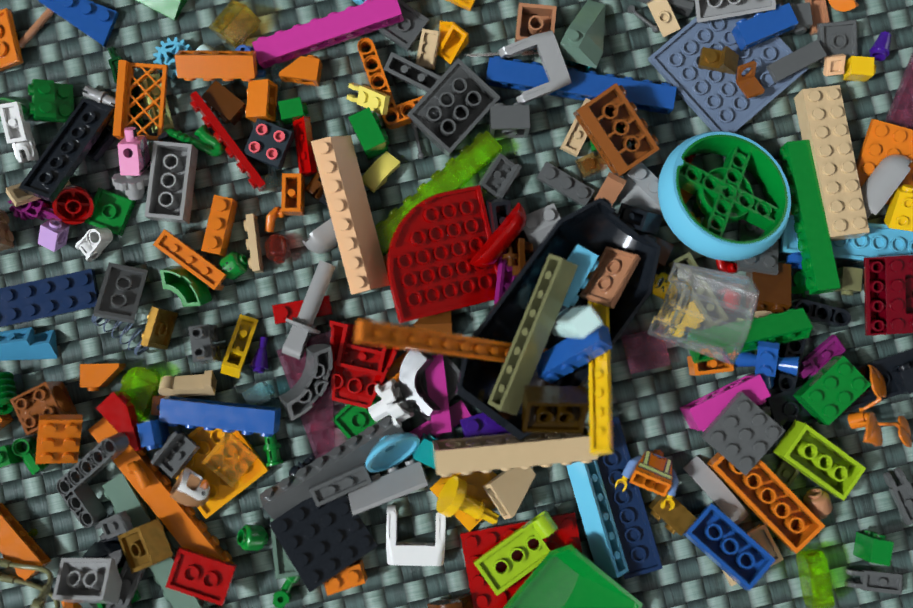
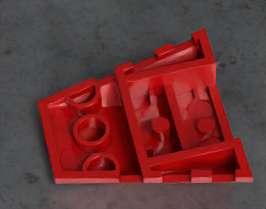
[330,320,399,409]

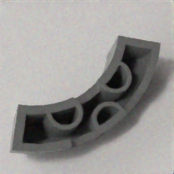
[279,344,333,421]

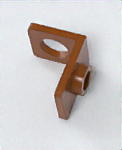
[736,61,765,99]

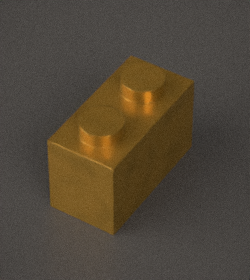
[648,494,697,536]

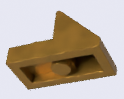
[698,46,739,75]

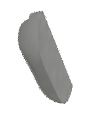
[861,154,913,221]
[303,219,338,254]

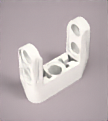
[386,505,446,566]

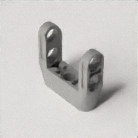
[498,30,571,104]

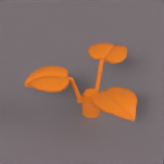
[848,365,912,447]

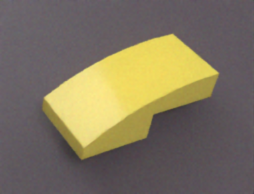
[362,151,401,192]

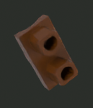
[502,238,533,276]

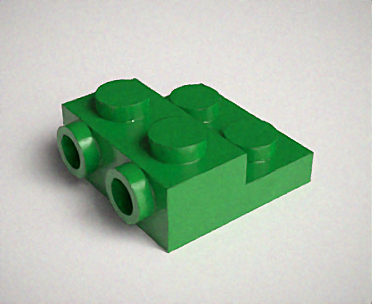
[28,79,74,123]

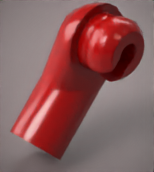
[715,259,738,275]

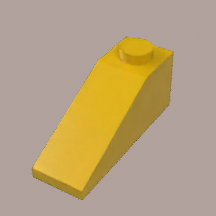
[220,314,258,379]

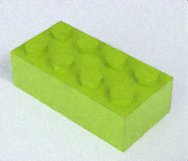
[773,420,866,501]

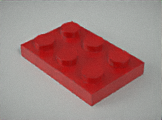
[165,547,237,606]

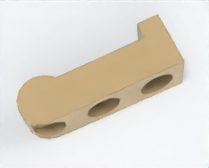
[158,370,217,397]

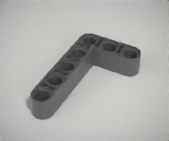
[56,432,129,528]

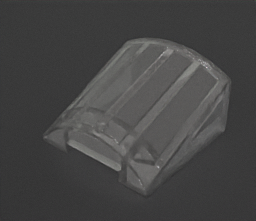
[647,262,759,365]

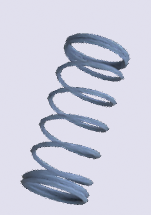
[91,314,148,356]

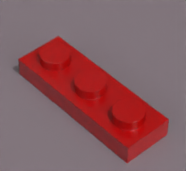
[293,116,317,177]
[272,295,333,325]

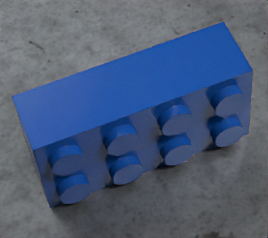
[683,503,776,590]

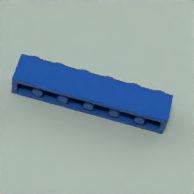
[159,396,281,437]

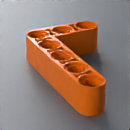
[357,38,423,129]

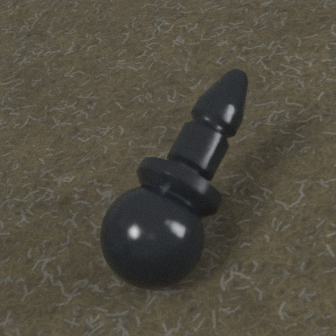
[289,451,319,476]

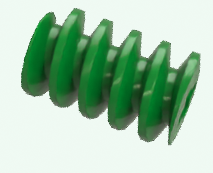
[0,372,17,415]

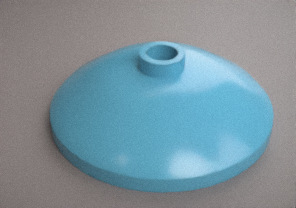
[365,433,420,472]

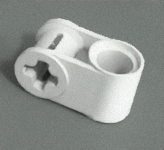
[75,227,113,262]

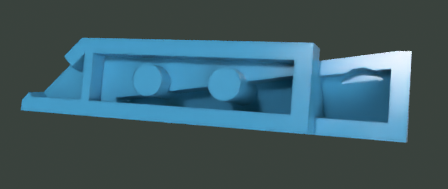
[0,327,58,361]

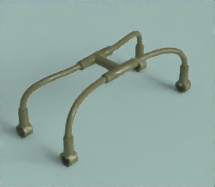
[0,558,60,608]

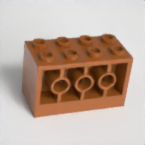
[573,83,659,176]

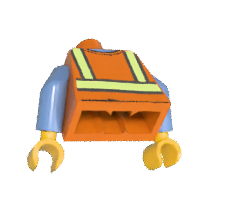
[615,449,679,511]

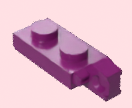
[798,334,846,379]

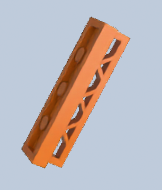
[153,229,227,291]

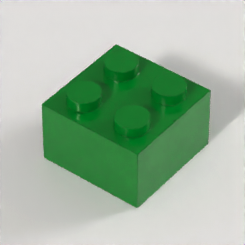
[348,107,390,160]

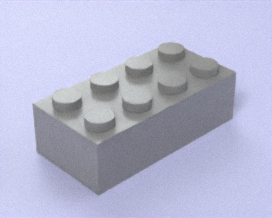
[144,141,198,224]

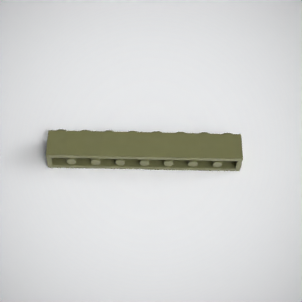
[487,254,578,415]

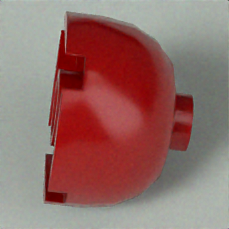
[52,185,94,225]

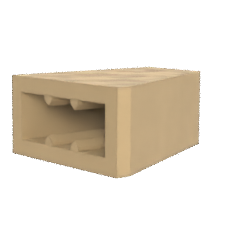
[483,467,536,520]

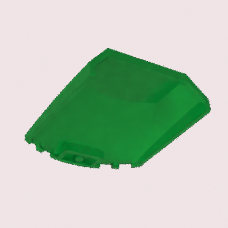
[503,544,642,608]

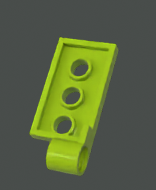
[474,511,558,596]

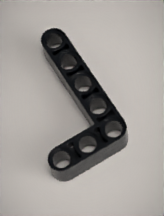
[773,299,851,392]

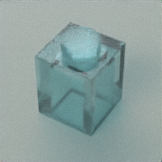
[242,382,275,406]

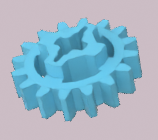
[153,37,193,80]

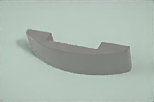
[682,455,749,525]

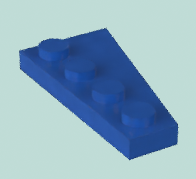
[38,0,119,47]

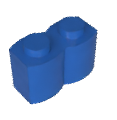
[137,420,169,450]

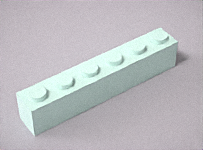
[551,306,602,339]

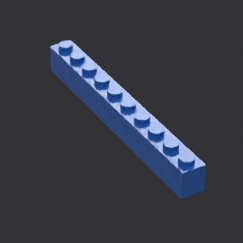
[485,56,677,114]

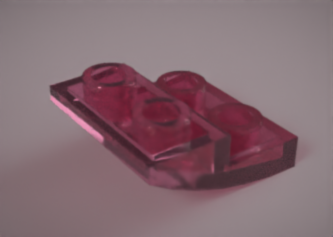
[622,327,671,374]

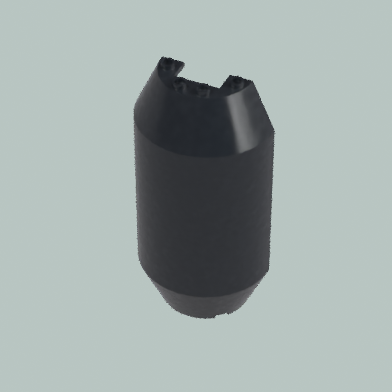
[455,198,661,440]

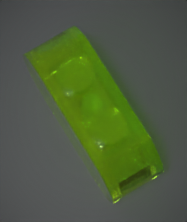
[120,367,161,422]
[796,548,835,608]

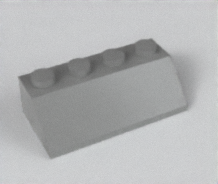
[694,0,776,23]
[348,459,429,515]

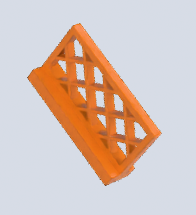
[113,60,168,141]

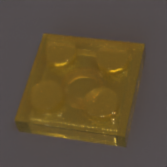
[203,433,259,487]

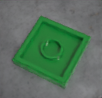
[85,188,136,236]

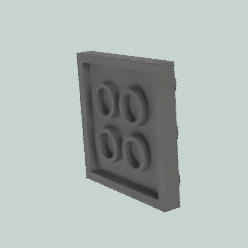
[700,391,785,476]

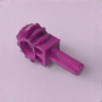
[8,198,69,225]

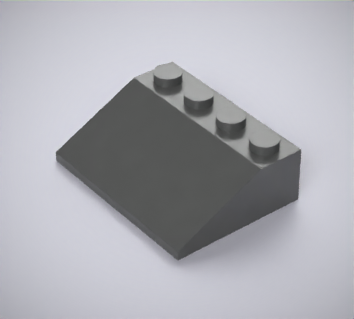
[407,58,501,157]

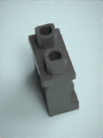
[188,324,222,364]

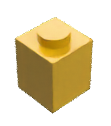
[843,56,876,82]

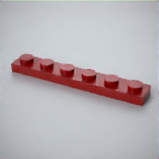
[190,91,266,192]

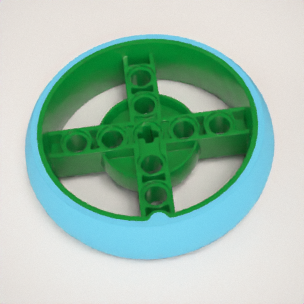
[658,131,791,261]

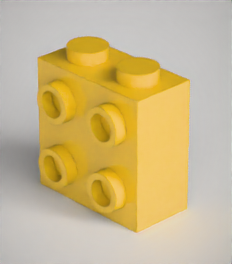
[884,184,913,231]

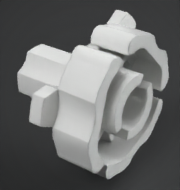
[368,378,414,428]

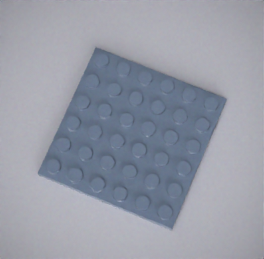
[648,13,808,133]

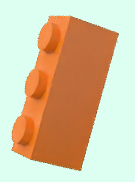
[201,195,238,257]

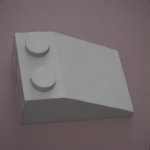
[522,203,561,254]

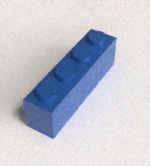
[537,324,613,384]

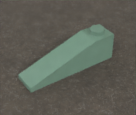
[560,0,606,68]

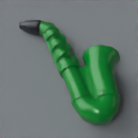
[158,124,225,157]

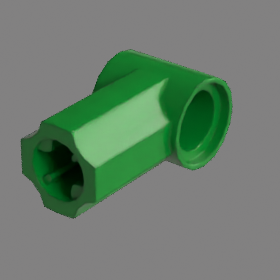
[12,437,49,475]

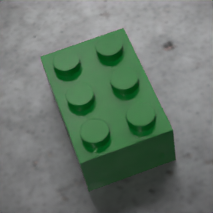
[793,356,871,425]

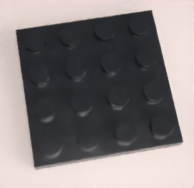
[269,494,378,593]

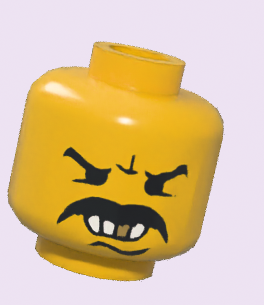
[651,272,680,300]

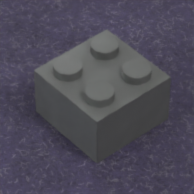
[489,102,530,139]

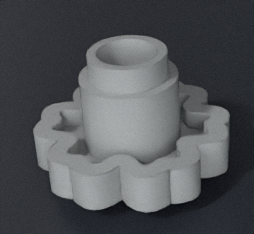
[112,170,150,200]

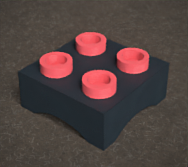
[243,118,295,170]

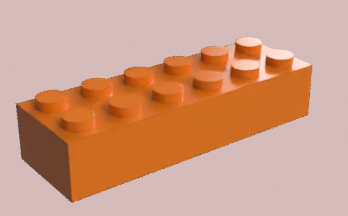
[706,452,825,554]

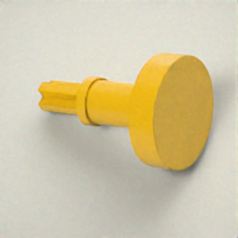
[436,476,499,524]

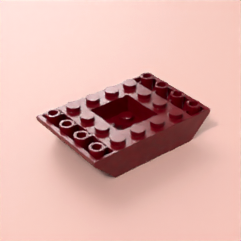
[864,254,913,336]

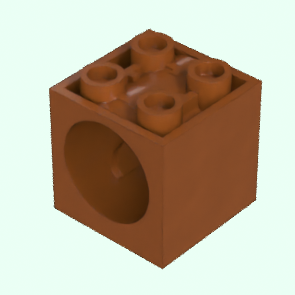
[10,381,78,435]

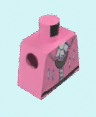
[118,127,151,176]

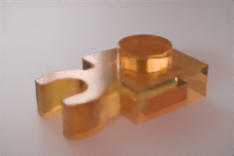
[575,152,606,178]

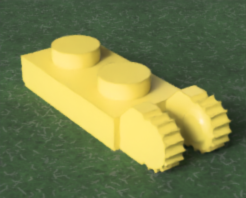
[346,83,390,115]

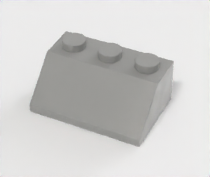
[617,162,664,218]
[52,558,122,604]

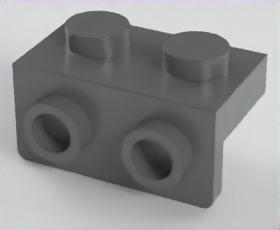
[478,153,522,198]
[151,431,200,479]

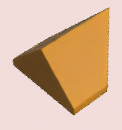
[438,21,469,64]

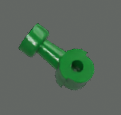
[273,576,300,608]

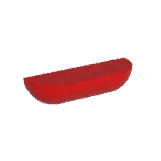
[469,202,527,268]

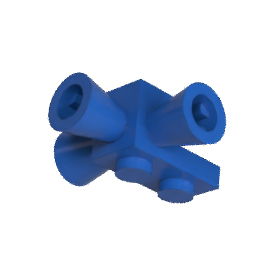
[735,341,799,389]

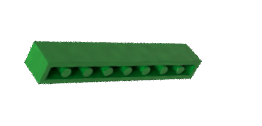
[779,140,841,295]

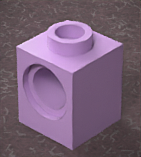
[38,218,69,252]

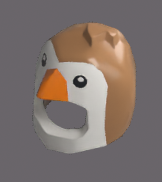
[170,467,210,507]

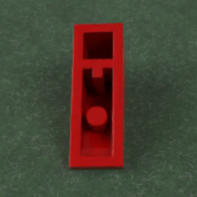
[96,391,145,452]

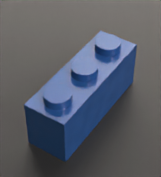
[731,3,799,51]

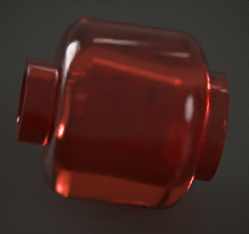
[265,234,291,264]

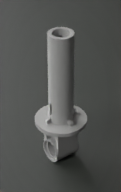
[282,260,336,360]

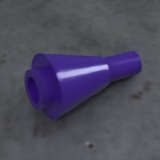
[249,337,269,373]

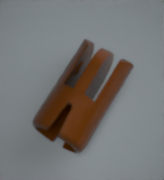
[305,170,324,200]

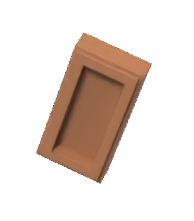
[805,0,830,35]
[594,172,627,207]

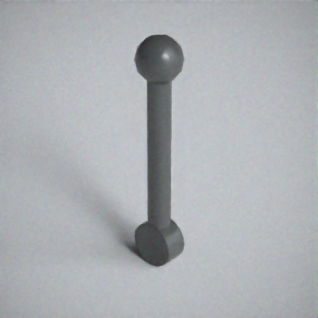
[627,5,659,33]
[411,122,425,159]

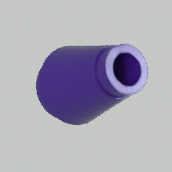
[869,31,892,61]

